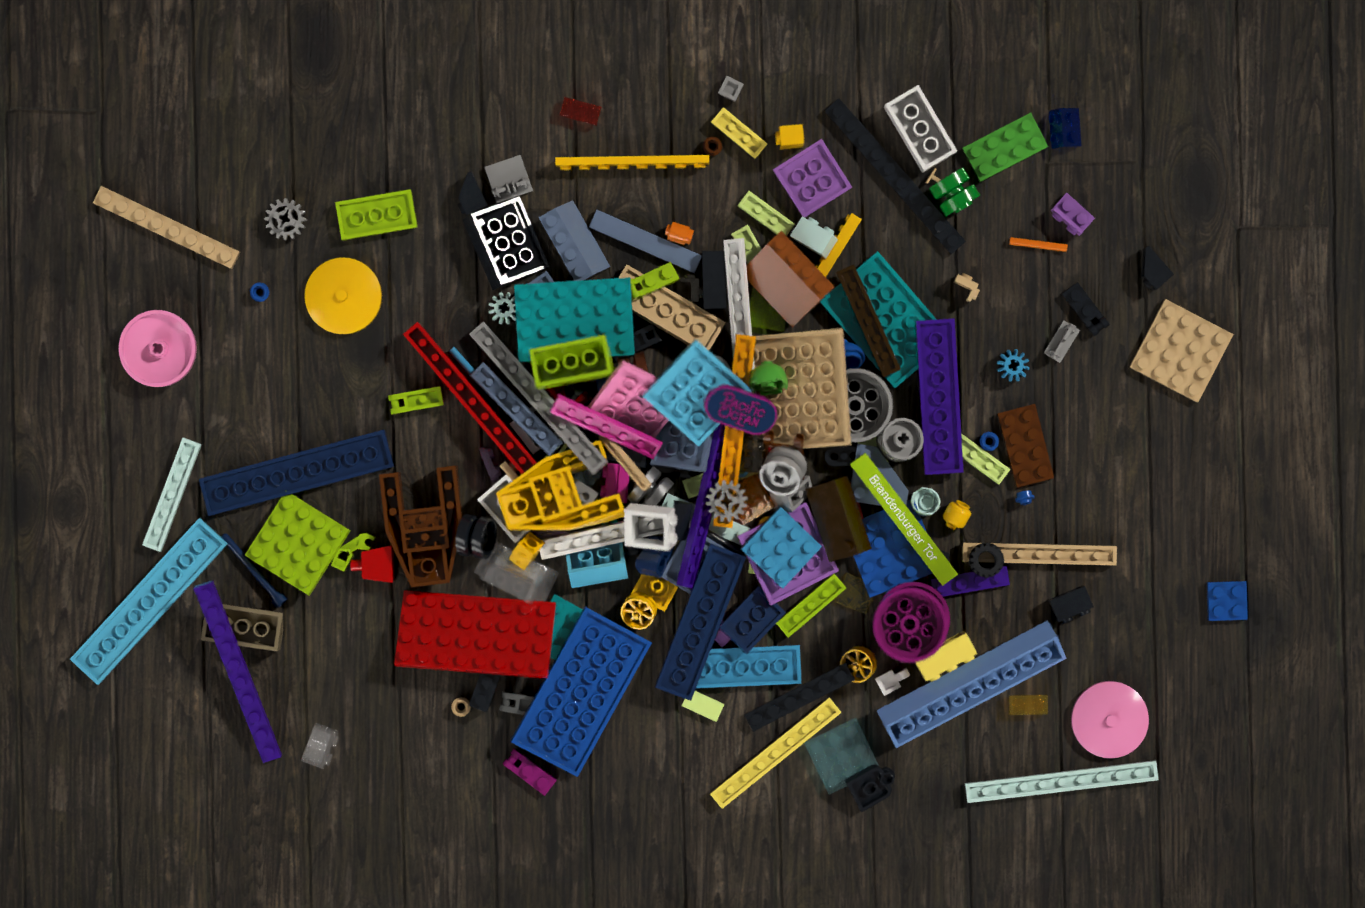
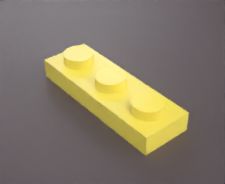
[711,107,767,159]

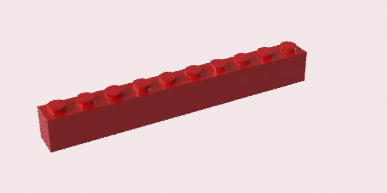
[403,322,538,474]

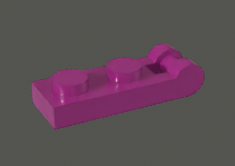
[502,748,557,796]

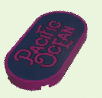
[704,384,777,435]

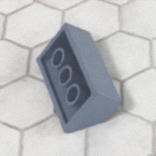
[539,200,610,281]

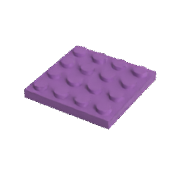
[737,502,839,605]

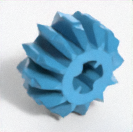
[997,349,1029,382]

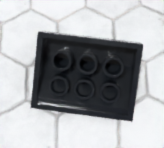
[463,196,550,290]

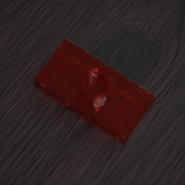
[560,97,602,126]

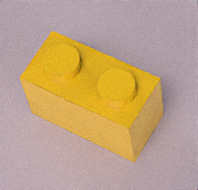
[775,124,804,150]

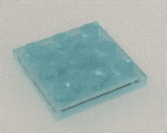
[804,717,879,795]

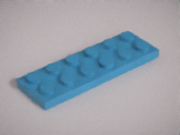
[696,645,802,688]

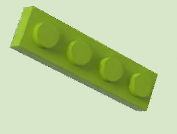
[776,574,846,638]

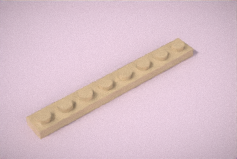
[93,186,240,269]
[962,542,1117,565]

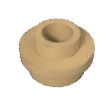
[451,697,471,717]

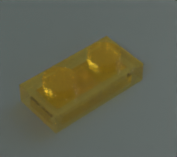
[1009,695,1048,715]

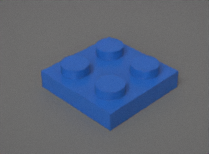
[1207,581,1248,621]

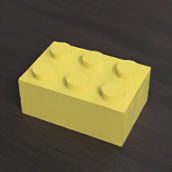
[915,631,977,682]

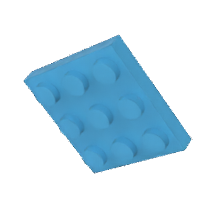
[741,507,822,589]

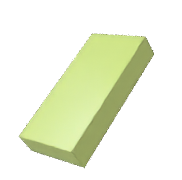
[682,691,724,722]

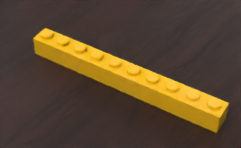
[816,213,862,277]

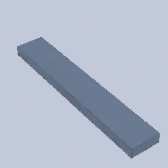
[589,210,702,273]
[470,362,563,456]

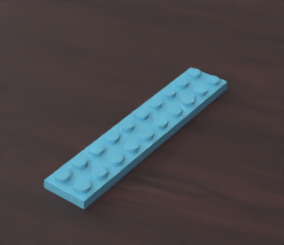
[70,518,228,685]

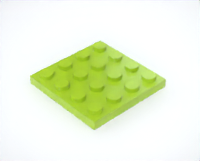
[245,494,351,596]

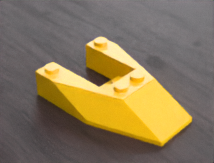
[496,440,624,530]

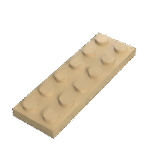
[618,264,726,350]

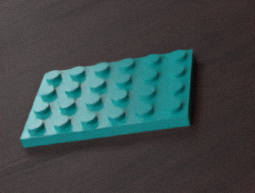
[820,251,937,389]
[514,278,635,362]

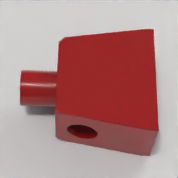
[350,545,395,583]

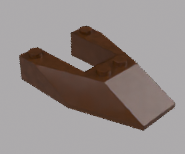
[379,466,462,587]

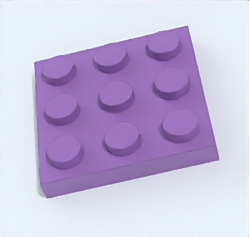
[773,139,852,218]

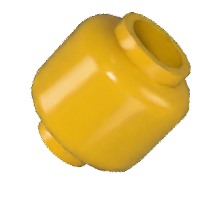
[943,500,971,530]

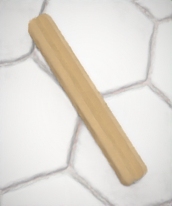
[599,436,651,491]

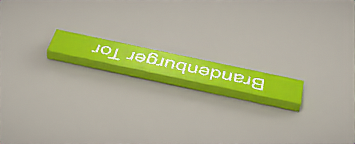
[850,452,958,586]

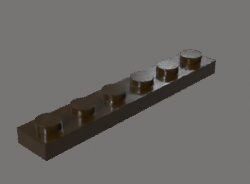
[836,264,901,378]

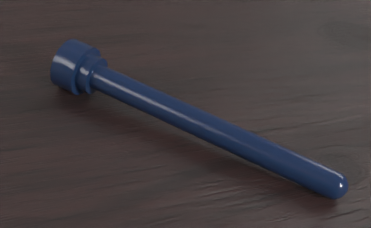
[221,533,288,609]

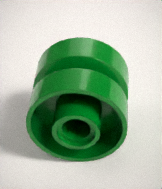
[929,167,980,216]

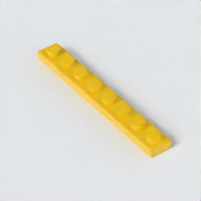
[555,155,709,170]

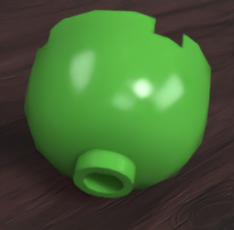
[749,361,788,396]

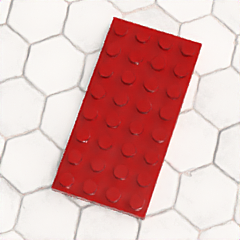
[394,590,556,679]

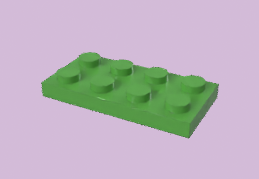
[962,113,1049,182]

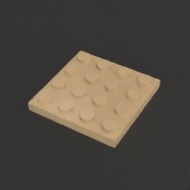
[1129,299,1234,403]

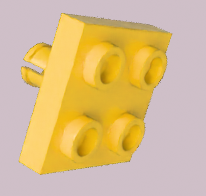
[631,574,678,612]

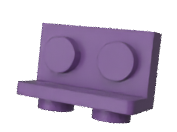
[1051,193,1095,236]

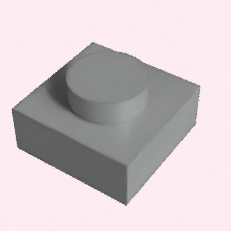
[718,76,744,102]

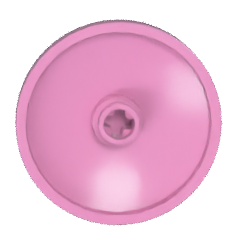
[119,310,197,387]
[1071,681,1149,758]

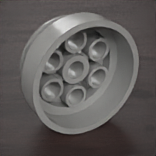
[846,369,893,442]

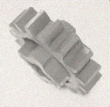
[264,198,307,240]
[706,480,748,522]

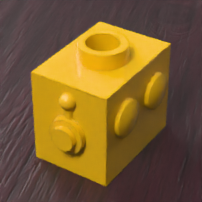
[509,532,545,570]

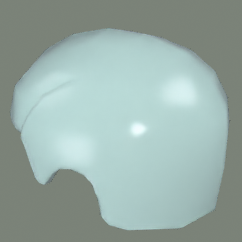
[911,487,940,516]

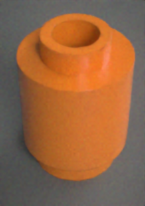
[665,222,694,245]

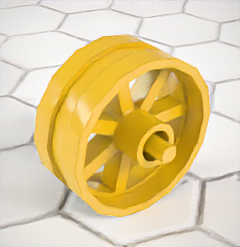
[620,592,657,630]
[840,646,877,683]

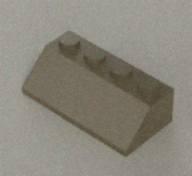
[201,604,283,651]

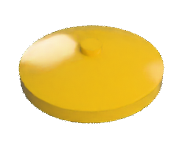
[305,258,382,334]

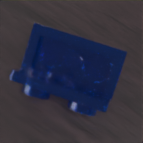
[1049,108,1082,149]

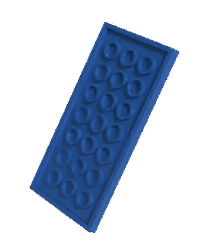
[510,607,652,777]

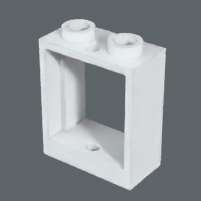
[624,503,677,551]

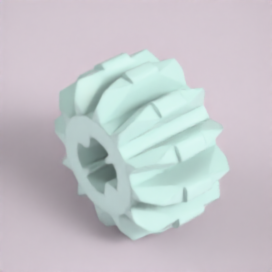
[488,292,516,324]

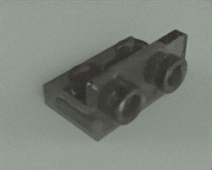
[740,434,765,473]

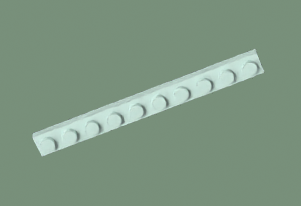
[965,760,1159,803]

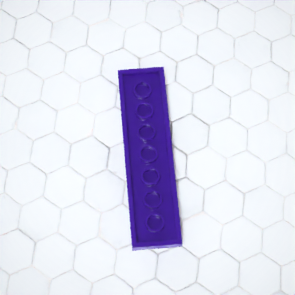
[915,319,963,475]

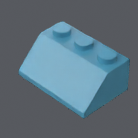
[566,542,628,588]

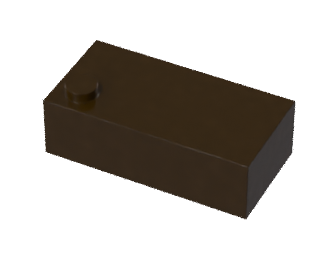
[805,476,872,562]

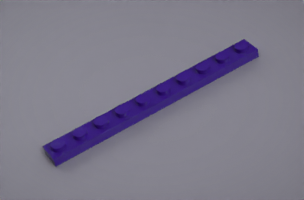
[676,424,725,589]
[193,580,282,763]

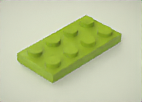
[335,189,418,241]

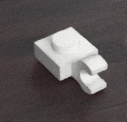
[875,668,910,696]

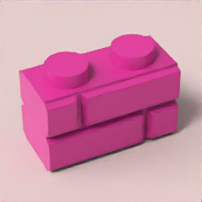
[600,463,630,503]

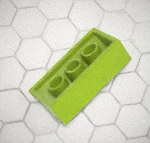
[529,335,614,390]

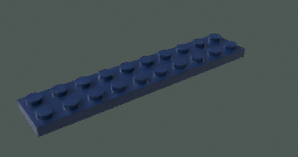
[199,430,394,516]

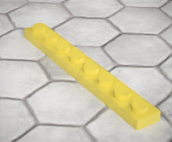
[710,697,842,809]

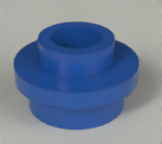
[250,283,270,302]
[979,432,999,451]
[1015,490,1035,505]

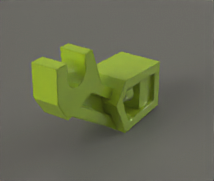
[331,533,376,571]

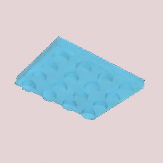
[642,338,752,446]

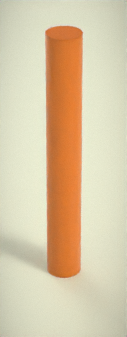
[1009,237,1068,252]

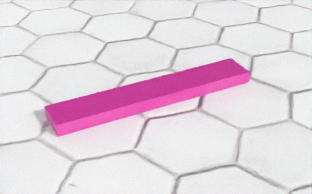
[550,394,662,459]

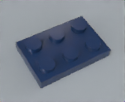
[719,586,786,654]

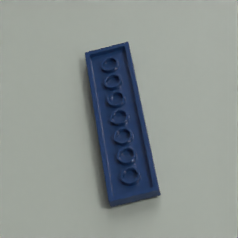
[654,543,746,701]

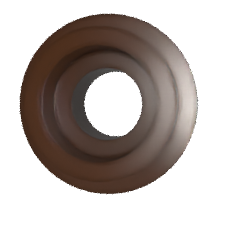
[703,137,722,156]

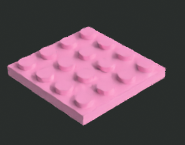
[588,360,669,438]

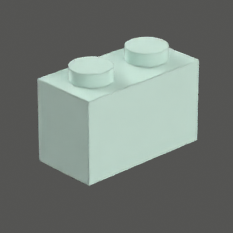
[790,217,838,259]

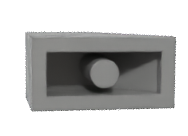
[770,475,812,512]

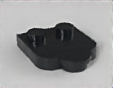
[844,765,895,813]

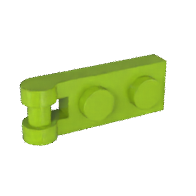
[630,262,680,301]
[388,386,444,415]

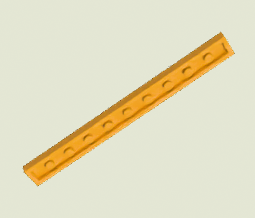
[713,334,756,528]

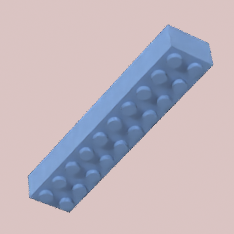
[877,621,1067,748]

